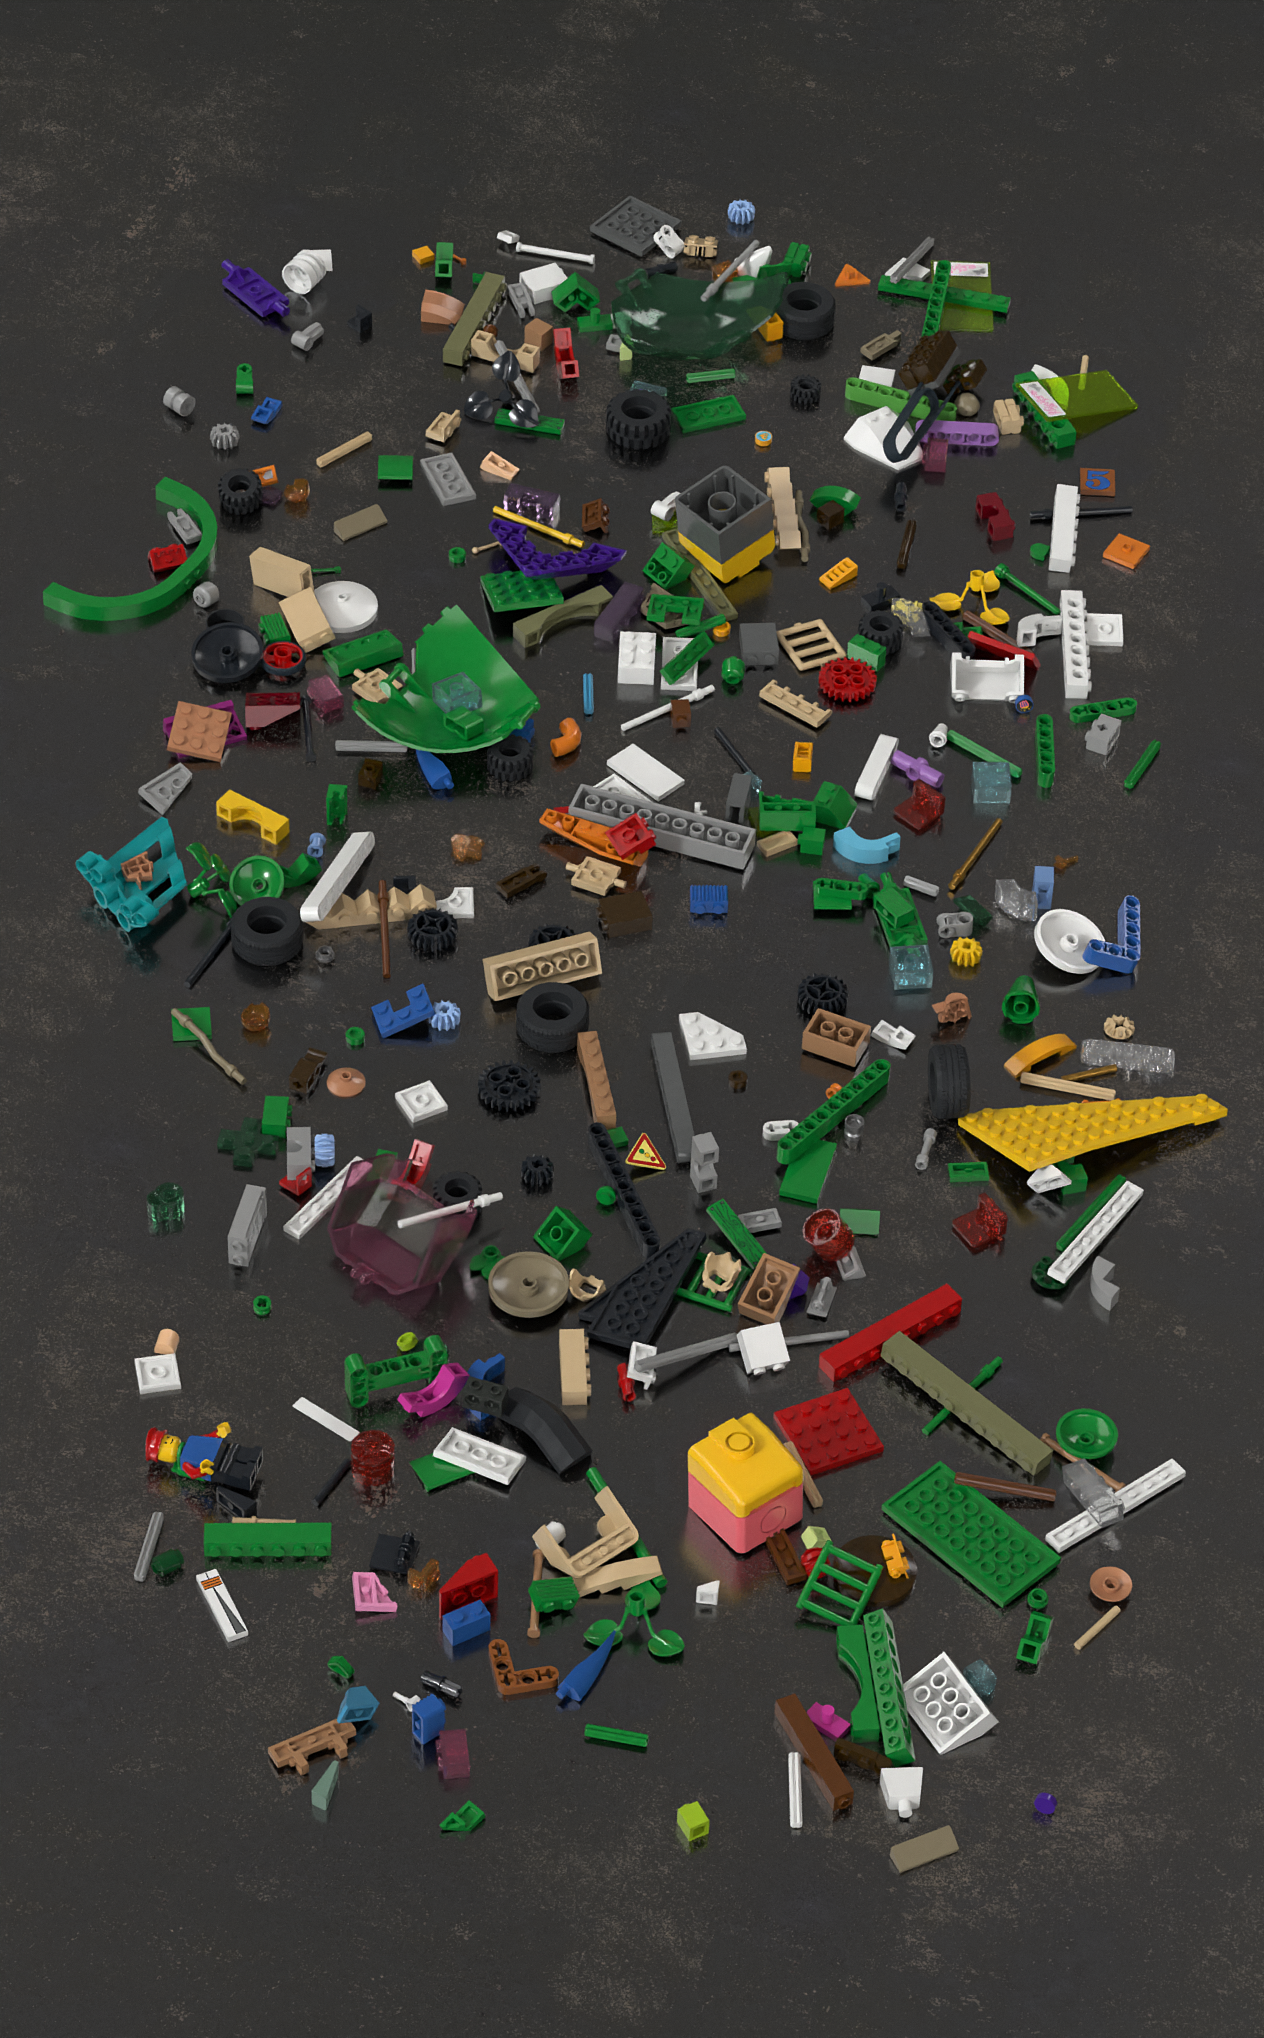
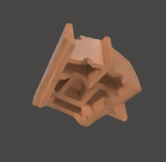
[120,851,154,890]
[932,993,972,1023]

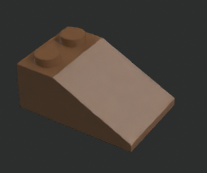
[738,1253,800,1325]

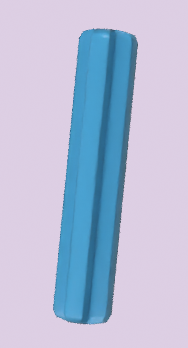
[583,673,594,714]

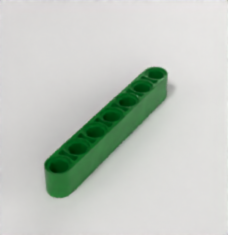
[921,260,951,337]

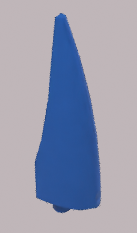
[415,749,454,789]
[556,1630,616,1701]

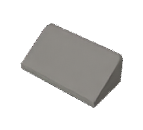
[832,1241,866,1281]

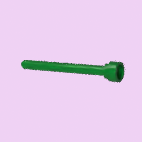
[994,563,1061,615]

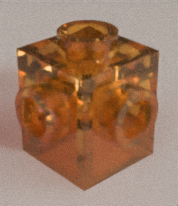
[712,260,738,288]

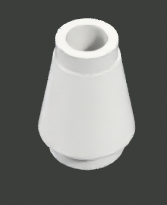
[929,723,948,747]

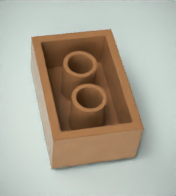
[802,1008,871,1067]

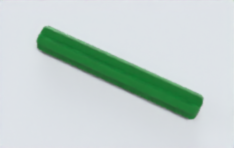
[1124,740,1161,789]

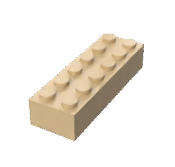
[483,932,602,1001]

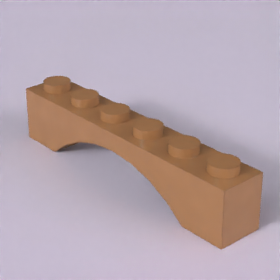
[577,1031,616,1130]

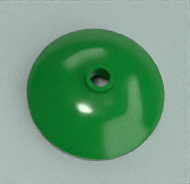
[229,856,285,906]
[1056,1409,1118,1459]

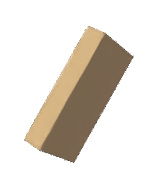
[757,831,798,857]

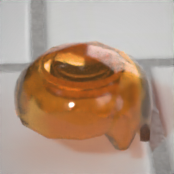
[283,478,310,502]
[241,1002,270,1032]

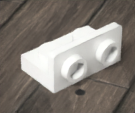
[627,1341,657,1390]

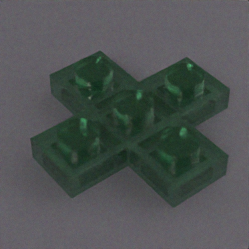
[217,1117,279,1167]

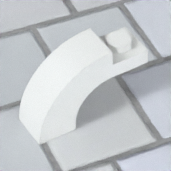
[1016,614,1063,647]

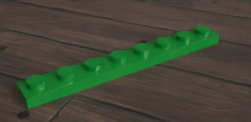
[878,275,1011,313]

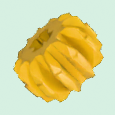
[950,936,983,968]

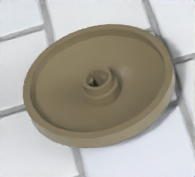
[488,1252,569,1318]

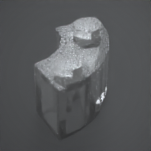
[892,598,930,638]
[994,879,1038,921]

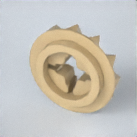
[1104,1015,1135,1039]

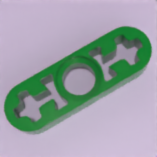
[814,878,868,900]

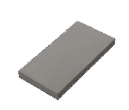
[420,453,476,506]

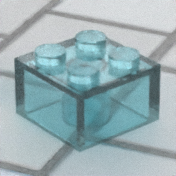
[432,672,482,713]
[971,762,1012,803]
[889,945,933,990]

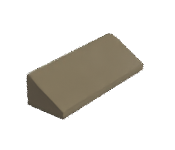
[334,504,387,541]
[890,1825,959,1873]

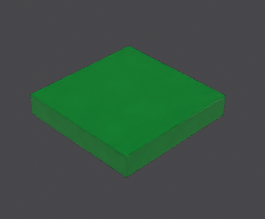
[171,1007,212,1041]

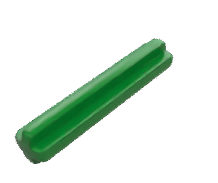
[686,368,735,383]
[675,614,726,638]
[585,1723,649,1747]

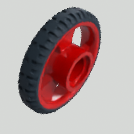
[261,641,306,676]

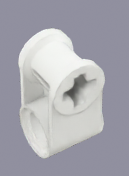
[654,225,685,258]

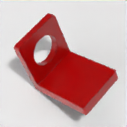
[279,1167,312,1196]

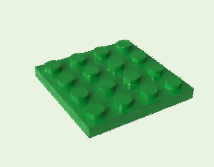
[480,570,564,612]

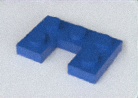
[371,984,436,1038]

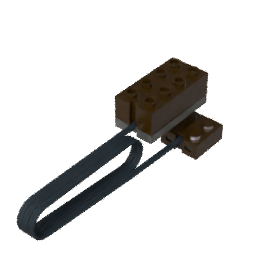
[883,330,987,463]

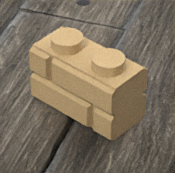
[993,399,1024,435]

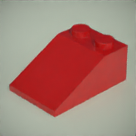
[439,1553,498,1620]

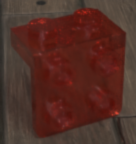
[894,779,946,830]
[952,1192,1008,1248]

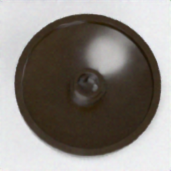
[833,1535,917,1607]

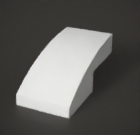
[871,1020,916,1050]

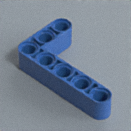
[1082,895,1140,973]

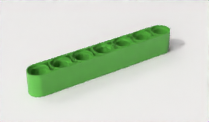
[845,377,957,421]

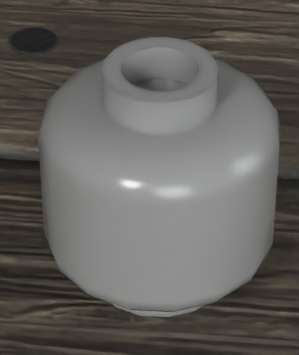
[193,582,219,608]

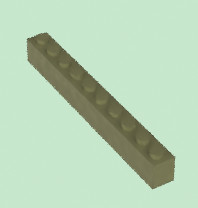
[881,1331,1053,1476]

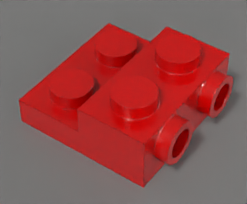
[605,813,657,860]

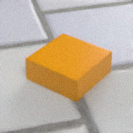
[412,246,435,264]

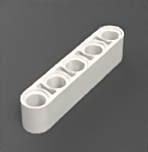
[855,734,899,801]

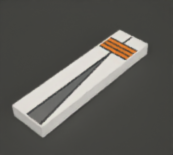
[196,1569,248,1642]

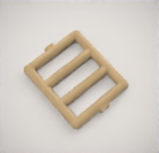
[776,619,847,671]

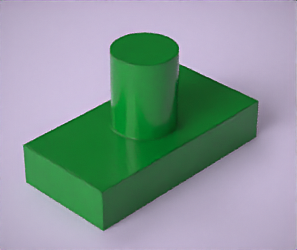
[577,308,613,333]

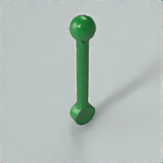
[311,566,341,573]

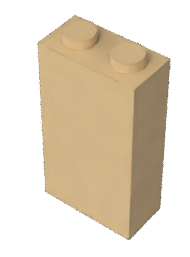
[249,547,314,597]
[279,587,335,653]

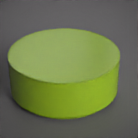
[397,1332,418,1351]

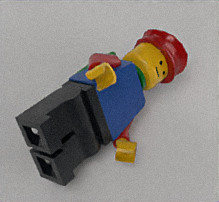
[145,1422,263,1491]

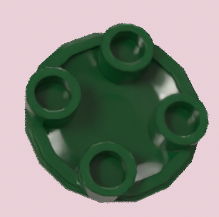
[1031,1256,1071,1289]

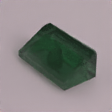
[953,895,993,927]

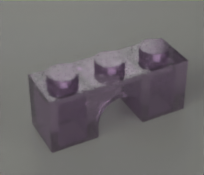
[504,483,560,520]

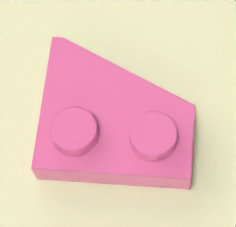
[352,1572,397,1612]

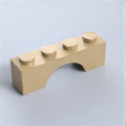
[471,330,540,373]

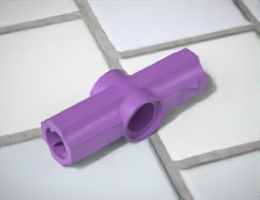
[891,750,945,788]

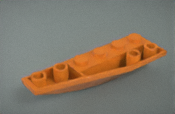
[539,808,648,867]

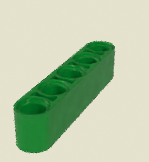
[1035,714,1055,788]

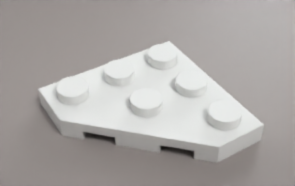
[679,1012,747,1060]

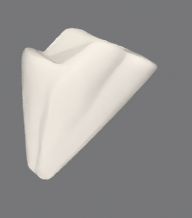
[734,246,772,278]

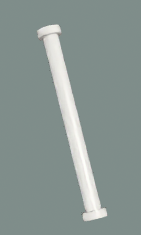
[516,242,595,264]

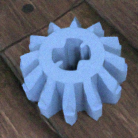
[728,199,755,225]
[428,1000,461,1031]
[315,1134,335,1167]

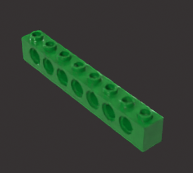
[863,1608,916,1768]

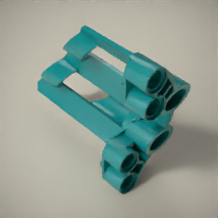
[76,817,187,932]

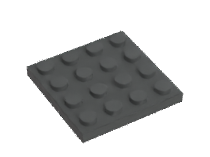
[590,196,682,257]

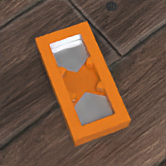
[245,465,279,491]

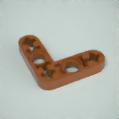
[489,1639,559,1695]

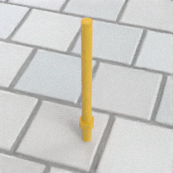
[493,506,585,548]

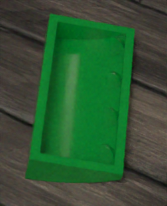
[323,629,404,678]

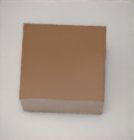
[525,318,553,351]

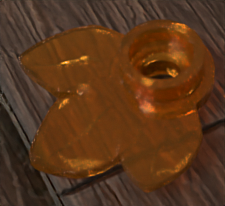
[451,834,485,862]

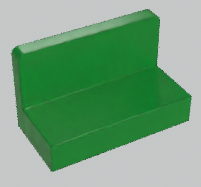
[839,1208,880,1235]

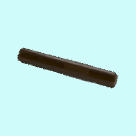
[897,520,917,569]

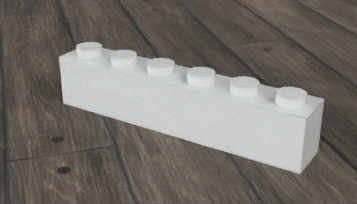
[1049,484,1080,573]

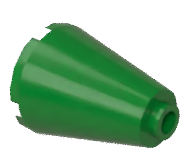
[1002,975,1040,1024]

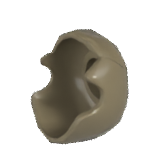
[954,393,980,416]

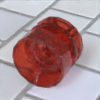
[803,1208,855,1261]
[351,1430,395,1486]

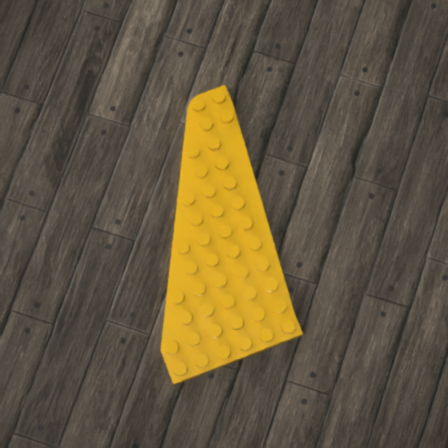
[958,1094,1228,1172]

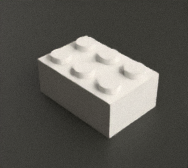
[618,631,656,685]

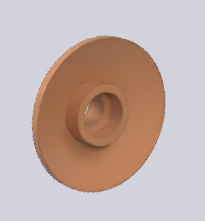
[327,1068,366,1097]
[1090,1567,1132,1602]

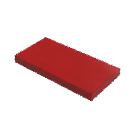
[968,631,1041,670]

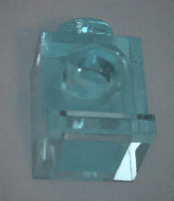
[963,1659,996,1696]

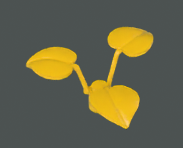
[930,570,1010,625]

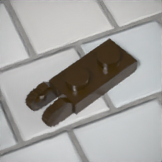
[496,863,547,898]
[833,1738,892,1777]

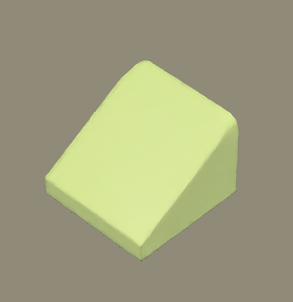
[620,336,632,361]
[801,1526,831,1549]

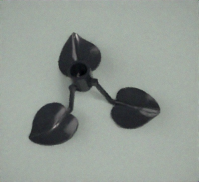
[464,350,539,428]

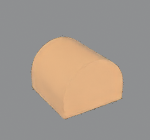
[154,1329,179,1354]

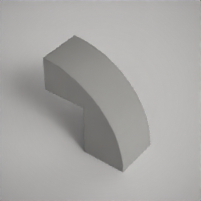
[1090,1256,1120,1311]

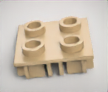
[684,235,719,257]

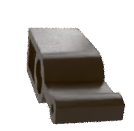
[289,1047,328,1094]

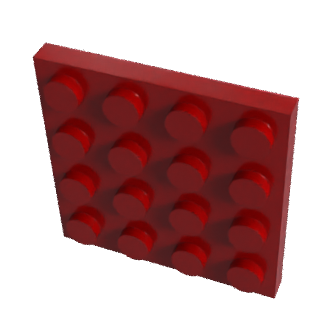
[773,1388,884,1476]

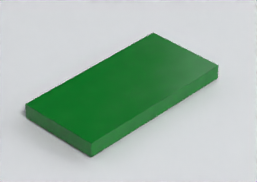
[671,395,746,433]
[779,1140,837,1204]

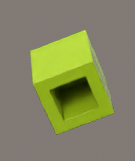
[677,1801,709,1841]

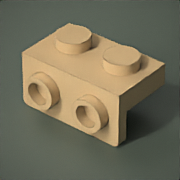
[426,410,461,442]

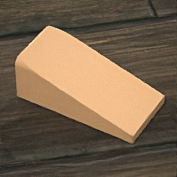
[480,451,520,480]

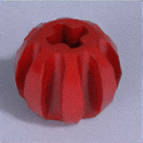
[801,1547,831,1578]

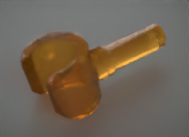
[1053,855,1078,870]

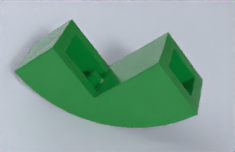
[809,486,861,516]
[279,853,322,888]
[1016,1611,1054,1664]

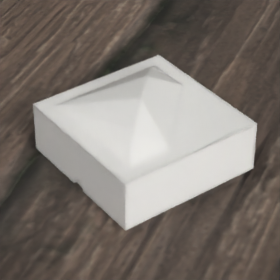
[497,230,520,244]

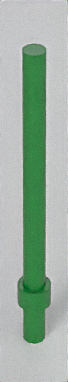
[922,1356,1003,1435]

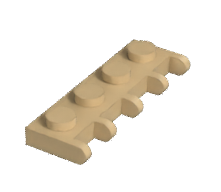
[759,680,832,727]

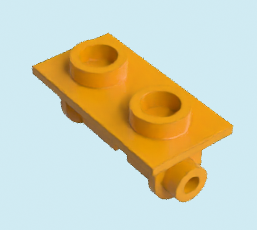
[881,1534,910,1578]

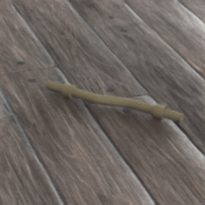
[794,490,810,562]
[171,1008,247,1085]

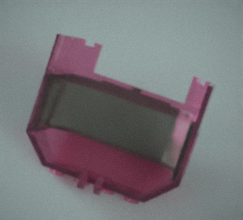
[327,1153,477,1295]

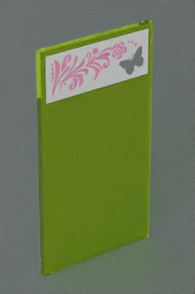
[931,260,993,332]
[1015,370,1139,422]

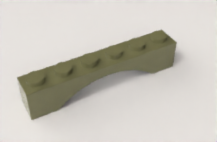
[513,585,613,648]

